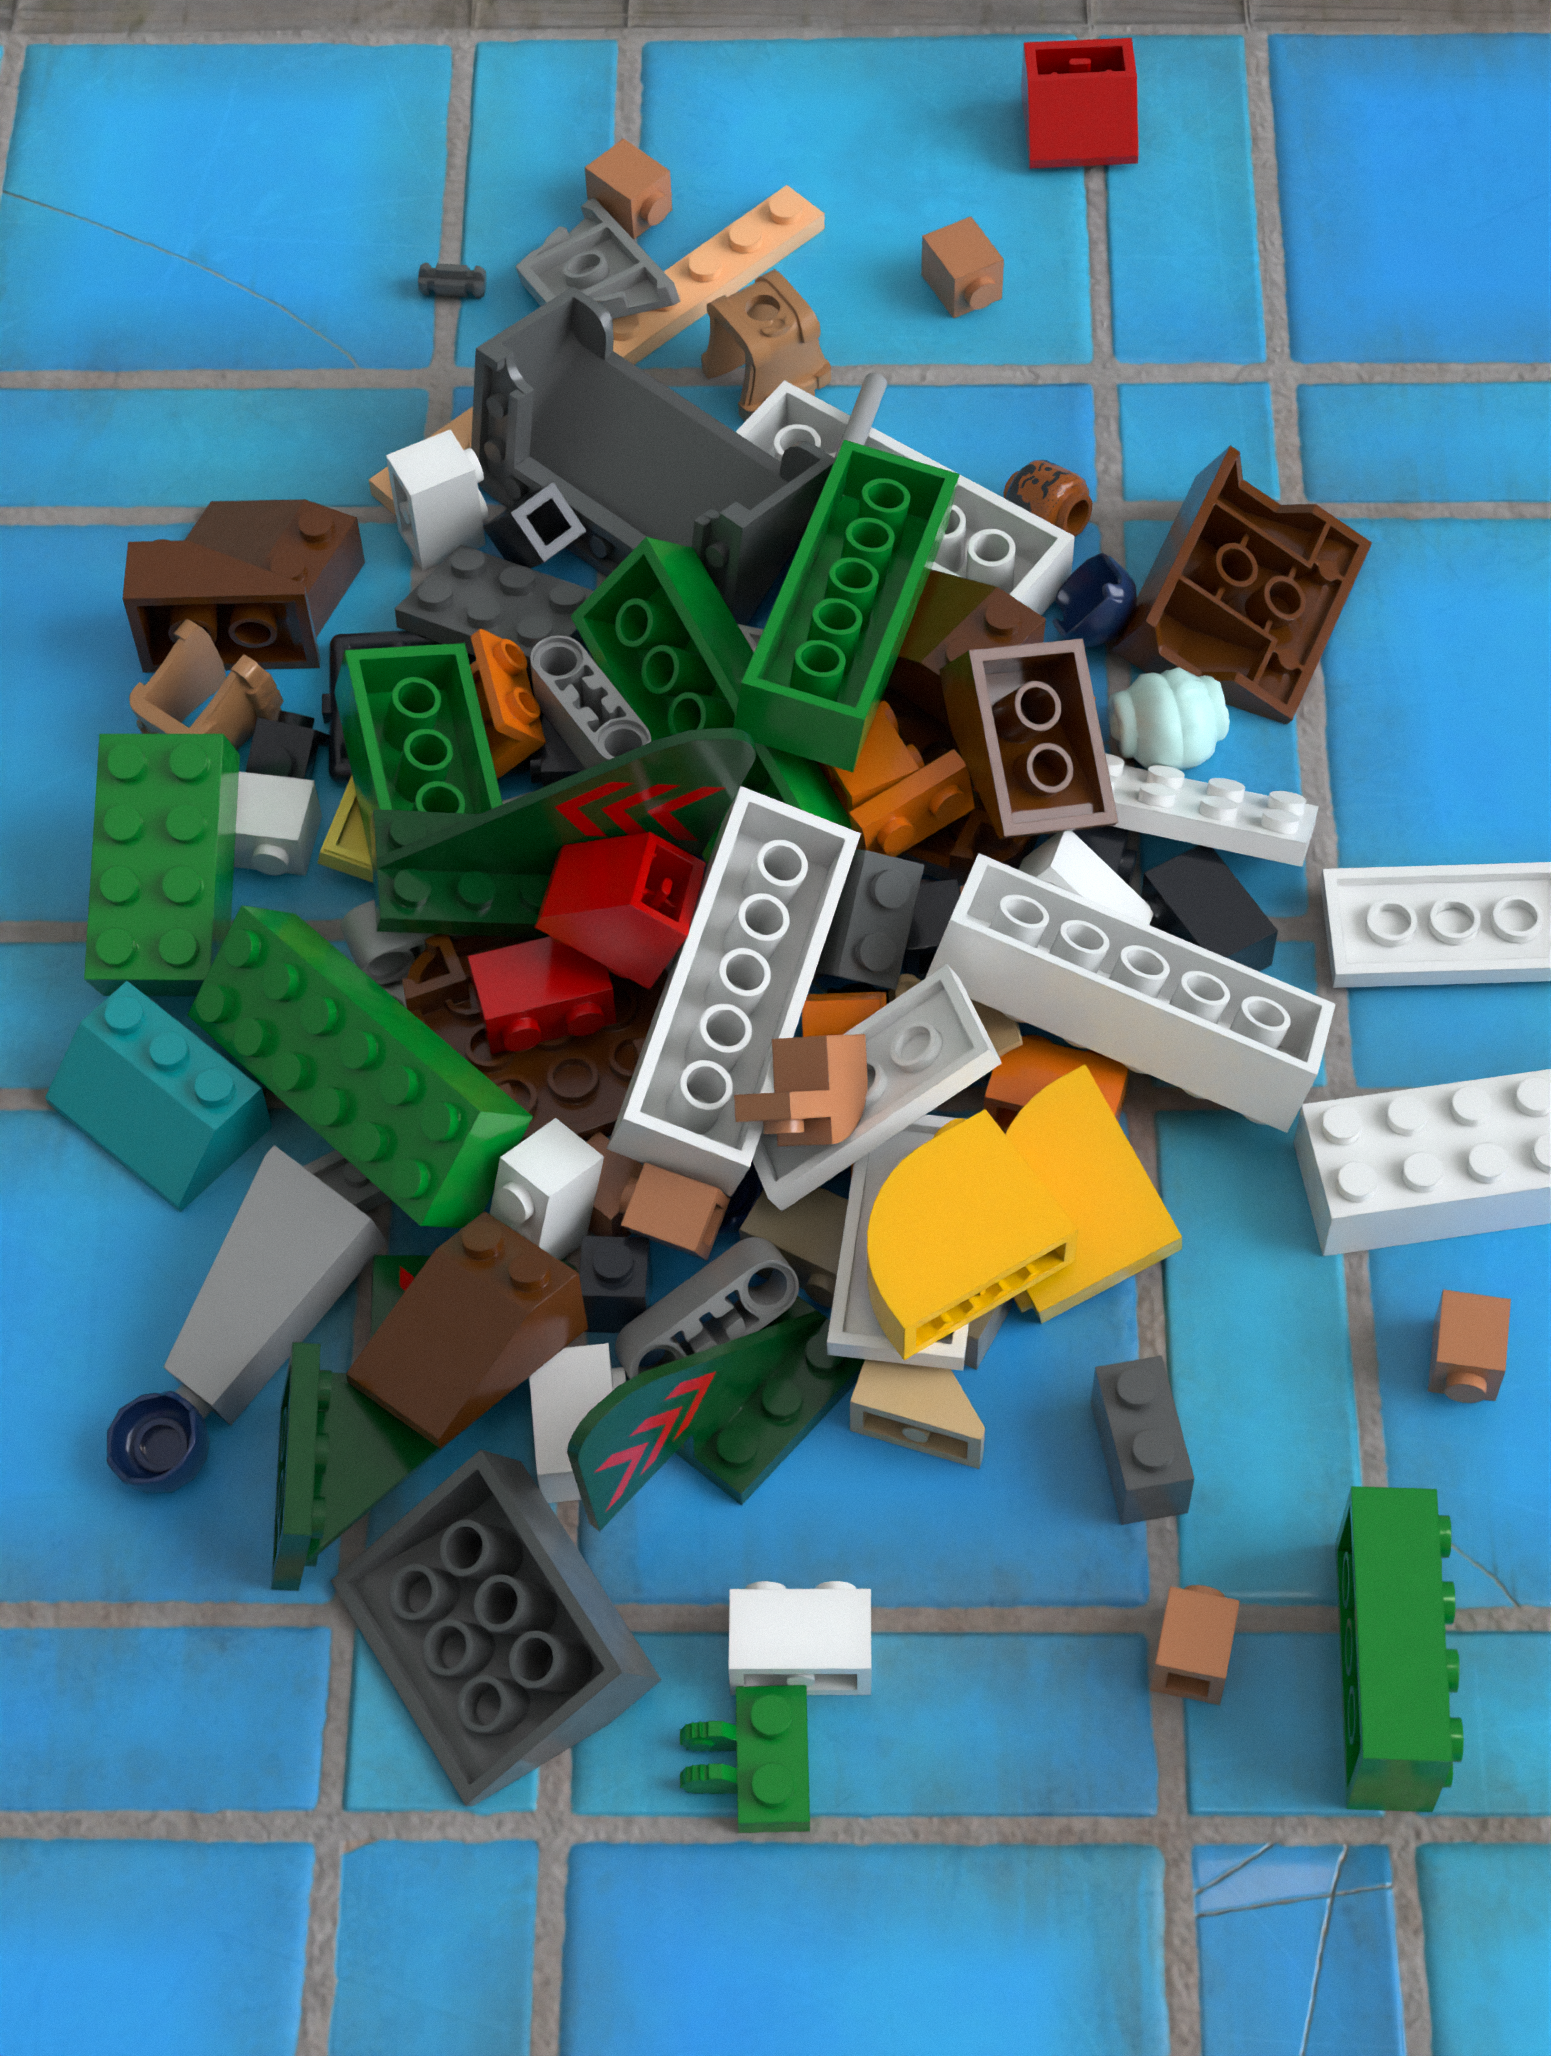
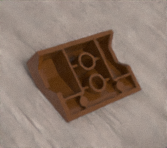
[1112,445,1372,725]

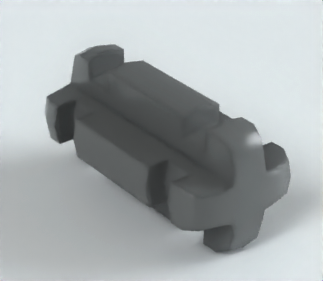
[418,263,487,298]

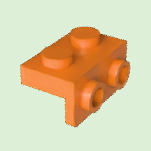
[470,629,546,780]
[849,749,975,857]

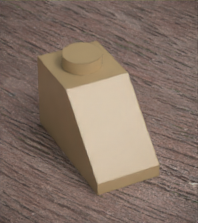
[850,1359,985,1469]

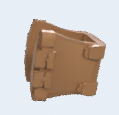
[701,269,831,421]
[129,619,284,750]

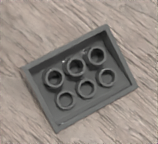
[331,1449,661,1807]

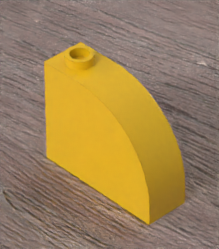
[1005,1064,1182,1324]
[867,1109,1078,1360]

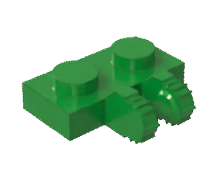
[680,1685,810,1833]

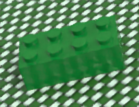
[334,643,503,864]
[84,734,240,996]
[1335,1486,1464,1812]

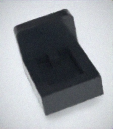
[245,711,329,780]

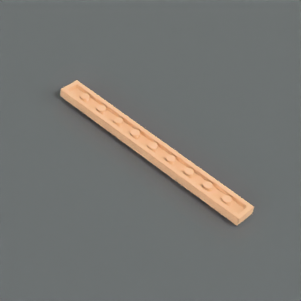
[369,185,825,516]

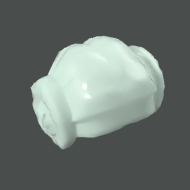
[1107,667,1230,770]

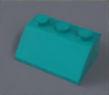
[45,981,272,1212]

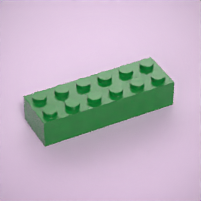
[733,440,960,772]
[570,537,852,864]
[187,905,533,1228]

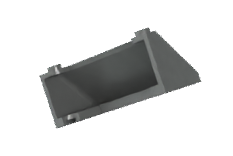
[471,286,835,626]

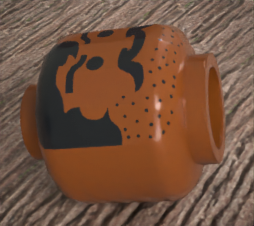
[1003,460,1092,537]

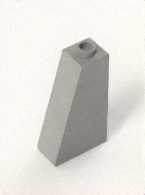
[163,1145,387,1426]

